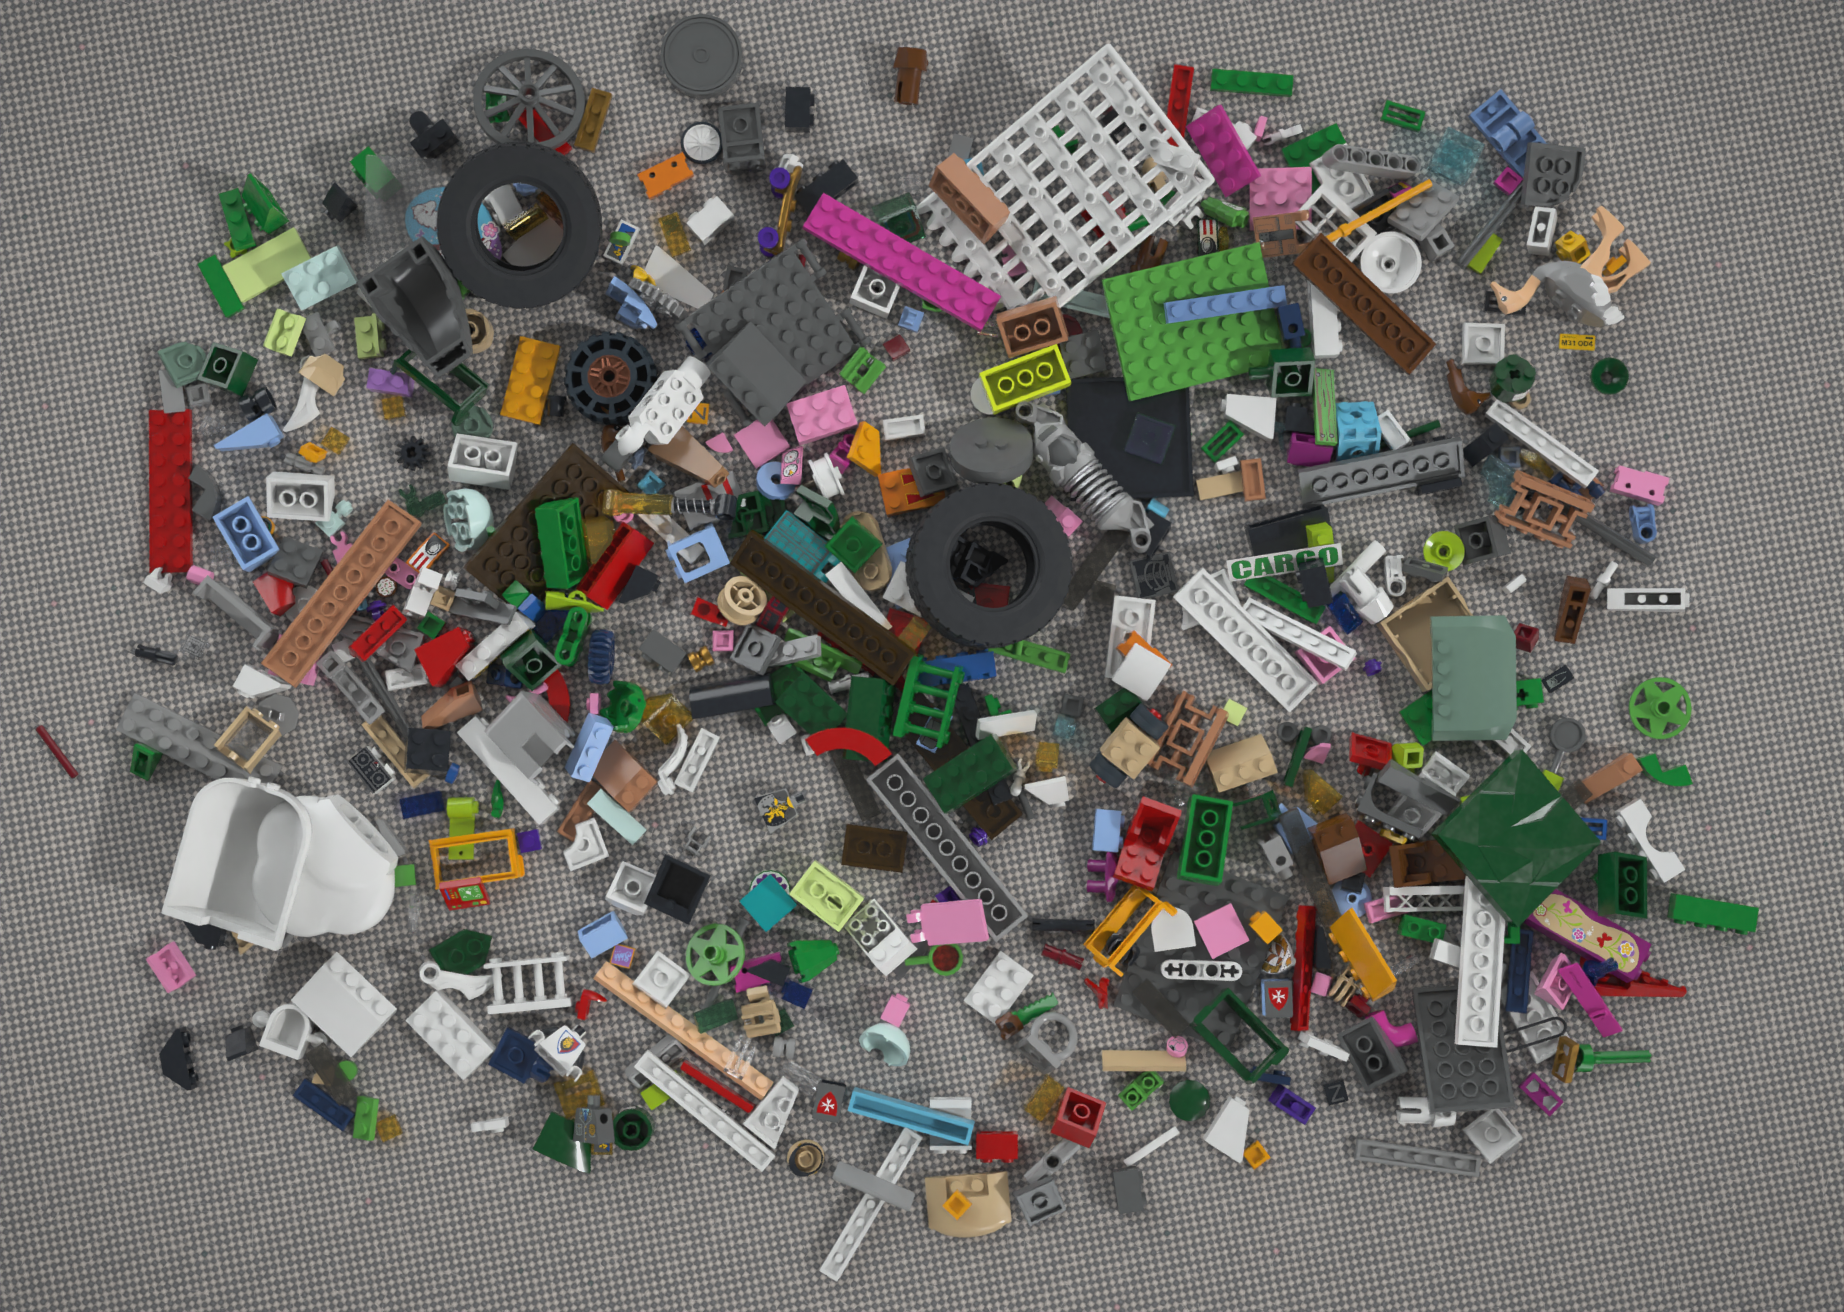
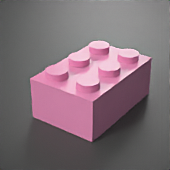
[786,385,858,446]

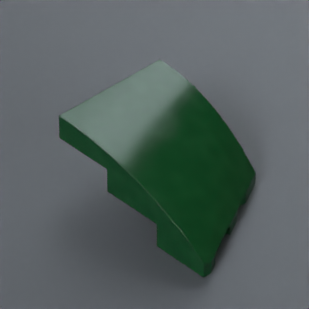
[794,485,840,540]
[728,490,788,539]
[533,1111,592,1174]

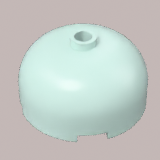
[443,488,494,552]

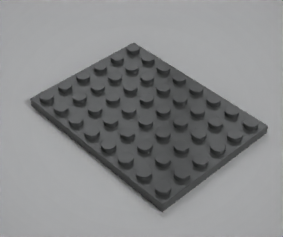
[1113,851,1289,1050]

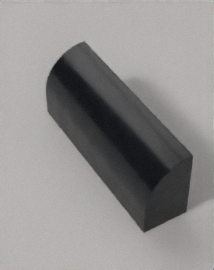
[1244,505,1334,557]
[689,672,776,719]

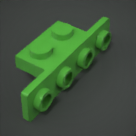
[784,628,863,682]

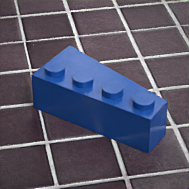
[918,649,997,686]

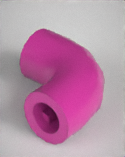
[1364,1010,1418,1047]

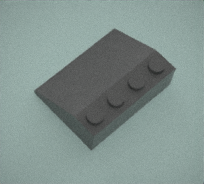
[705,321,806,427]

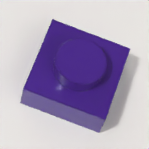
[517,829,542,853]
[935,885,961,902]

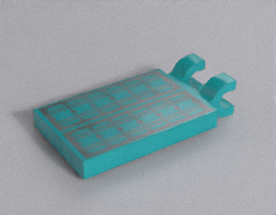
[764,510,841,583]

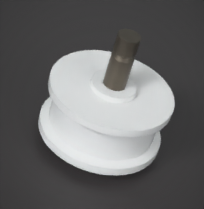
[795,453,845,500]

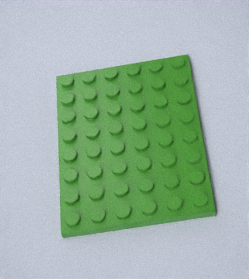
[1101,242,1283,401]

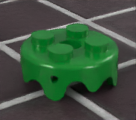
[599,680,646,734]

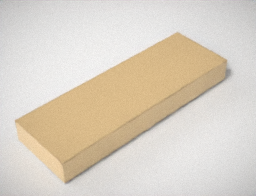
[1195,471,1243,501]

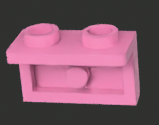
[146,941,196,993]

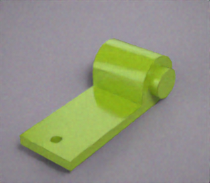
[447,797,479,860]

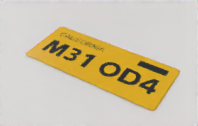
[1559,334,1595,351]

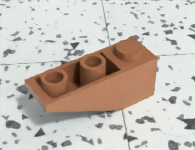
[421,680,483,729]

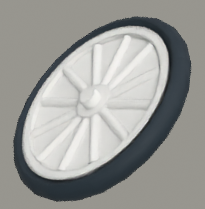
[681,122,723,164]

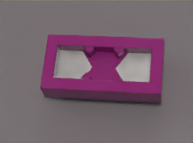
[1518,1072,1564,1117]

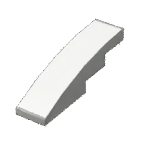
[1429,938,1508,985]

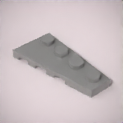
[339,614,425,674]

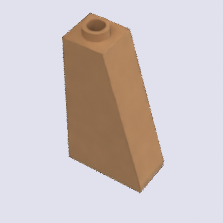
[648,426,729,488]

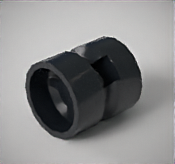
[238,386,277,422]

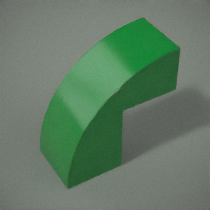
[1635,753,1693,786]

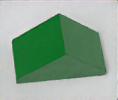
[130,743,163,781]

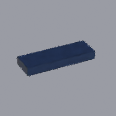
[292,1078,355,1131]

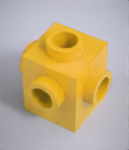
[1555,230,1591,263]

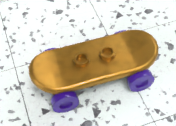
[758,165,802,258]

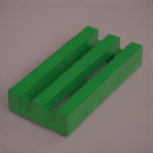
[1380,100,1426,133]
[1200,420,1245,463]

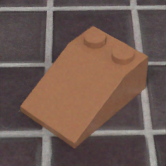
[593,740,659,812]

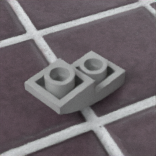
[158,370,185,413]

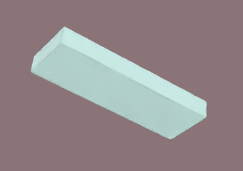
[587,788,647,845]

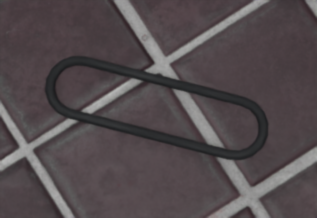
[1504,1016,1567,1053]

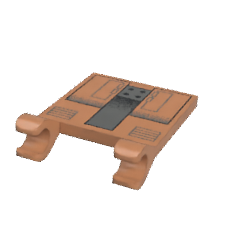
[1253,210,1310,258]

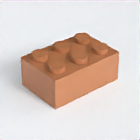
[996,296,1068,358]

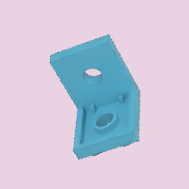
[1335,401,1382,462]

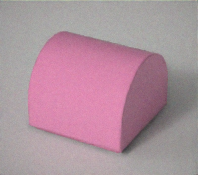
[186,565,214,585]
[1311,972,1333,996]

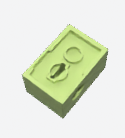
[789,860,865,932]

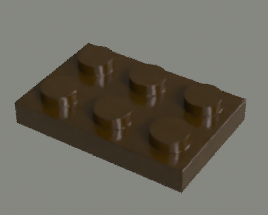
[841,824,908,873]

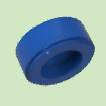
[445,763,460,784]

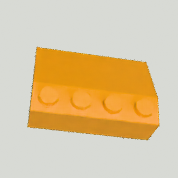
[1328,908,1397,1002]

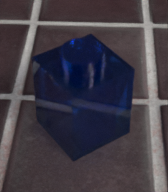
[780,978,814,1009]

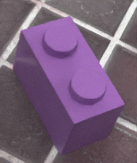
[366,368,415,398]

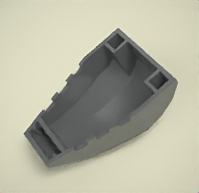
[356,237,473,378]

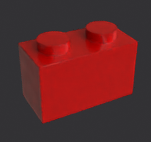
[976,1131,1018,1163]

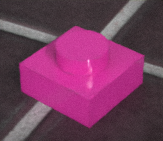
[1493,166,1523,196]

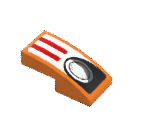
[406,532,450,573]

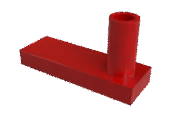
[348,605,407,662]

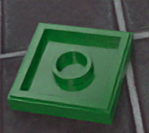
[824,516,883,574]

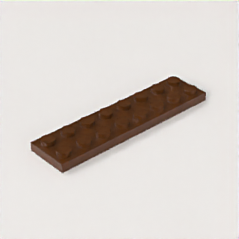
[1292,233,1436,375]

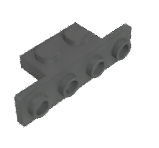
[448,587,517,625]

